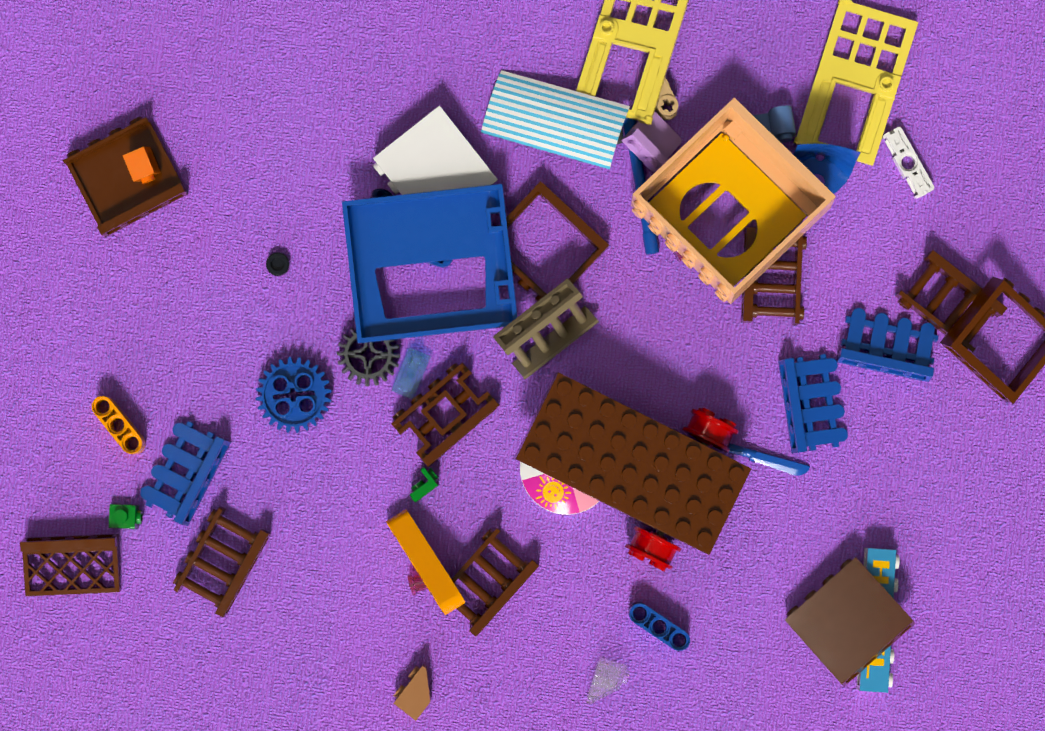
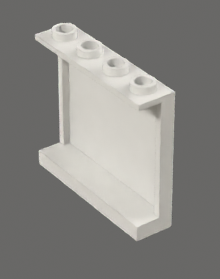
[372,106,498,195]

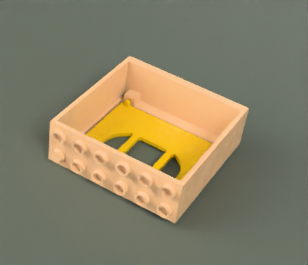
[631,98,836,304]

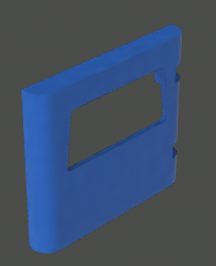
[342,184,517,343]

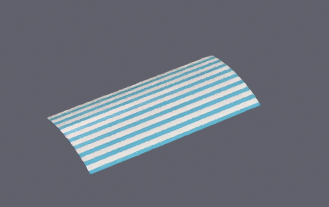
[481,70,630,169]

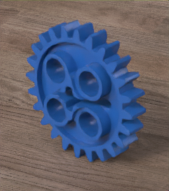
[255,357,332,433]

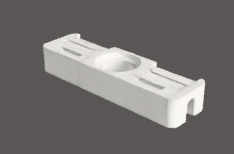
[882,127,934,199]

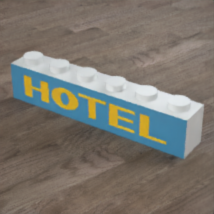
[856,548,900,693]

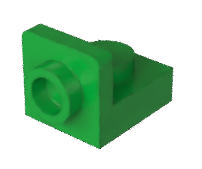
[410,467,439,503]
[109,504,143,529]

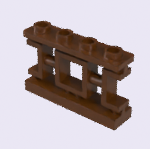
[391,362,500,467]

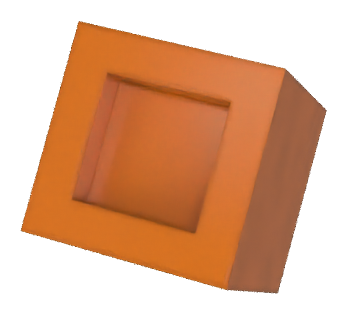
[123,146,161,184]

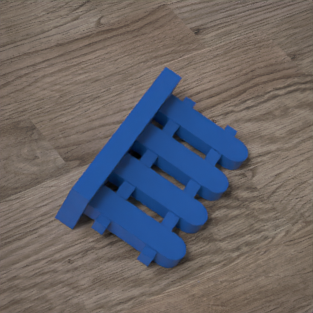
[837,308,939,382]
[778,354,848,453]
[140,421,231,526]

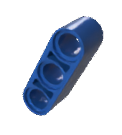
[628,602,690,651]

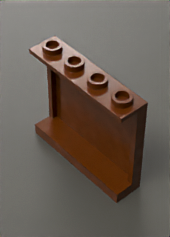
[63,117,188,237]
[785,557,915,687]

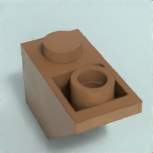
[393,664,431,721]

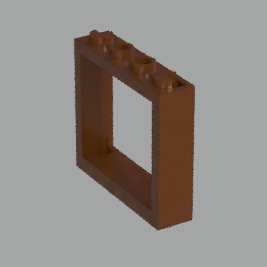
[499,181,609,302]
[940,277,1045,404]

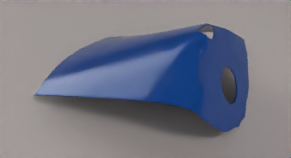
[793,144,861,194]

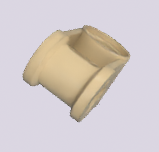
[655,77,678,120]

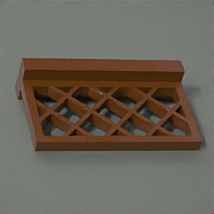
[20,534,121,596]

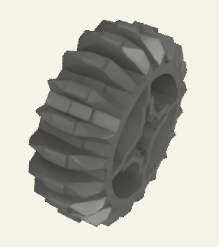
[337,328,401,387]

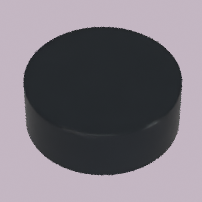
[266,252,290,277]

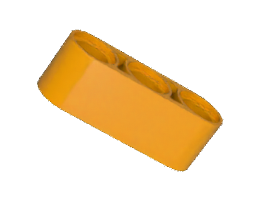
[92,396,146,454]

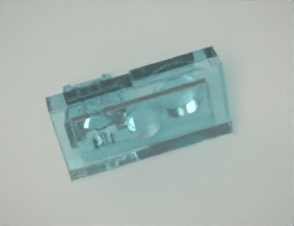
[391,348,431,399]

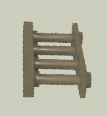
[493,278,599,379]

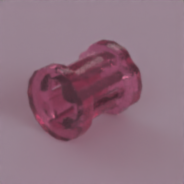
[407,574,428,595]

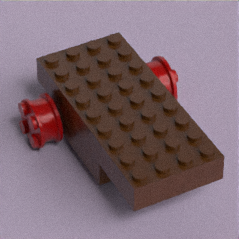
[514,372,751,572]

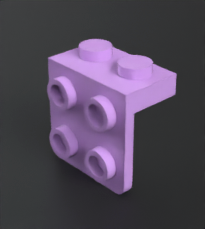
[621,112,682,173]

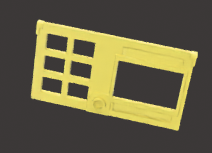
[576,0,689,125]
[793,0,918,166]

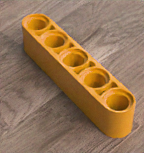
[386,509,465,615]

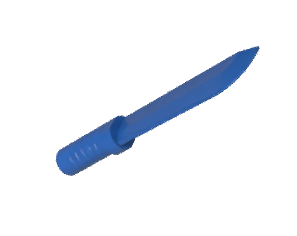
[728,443,810,476]

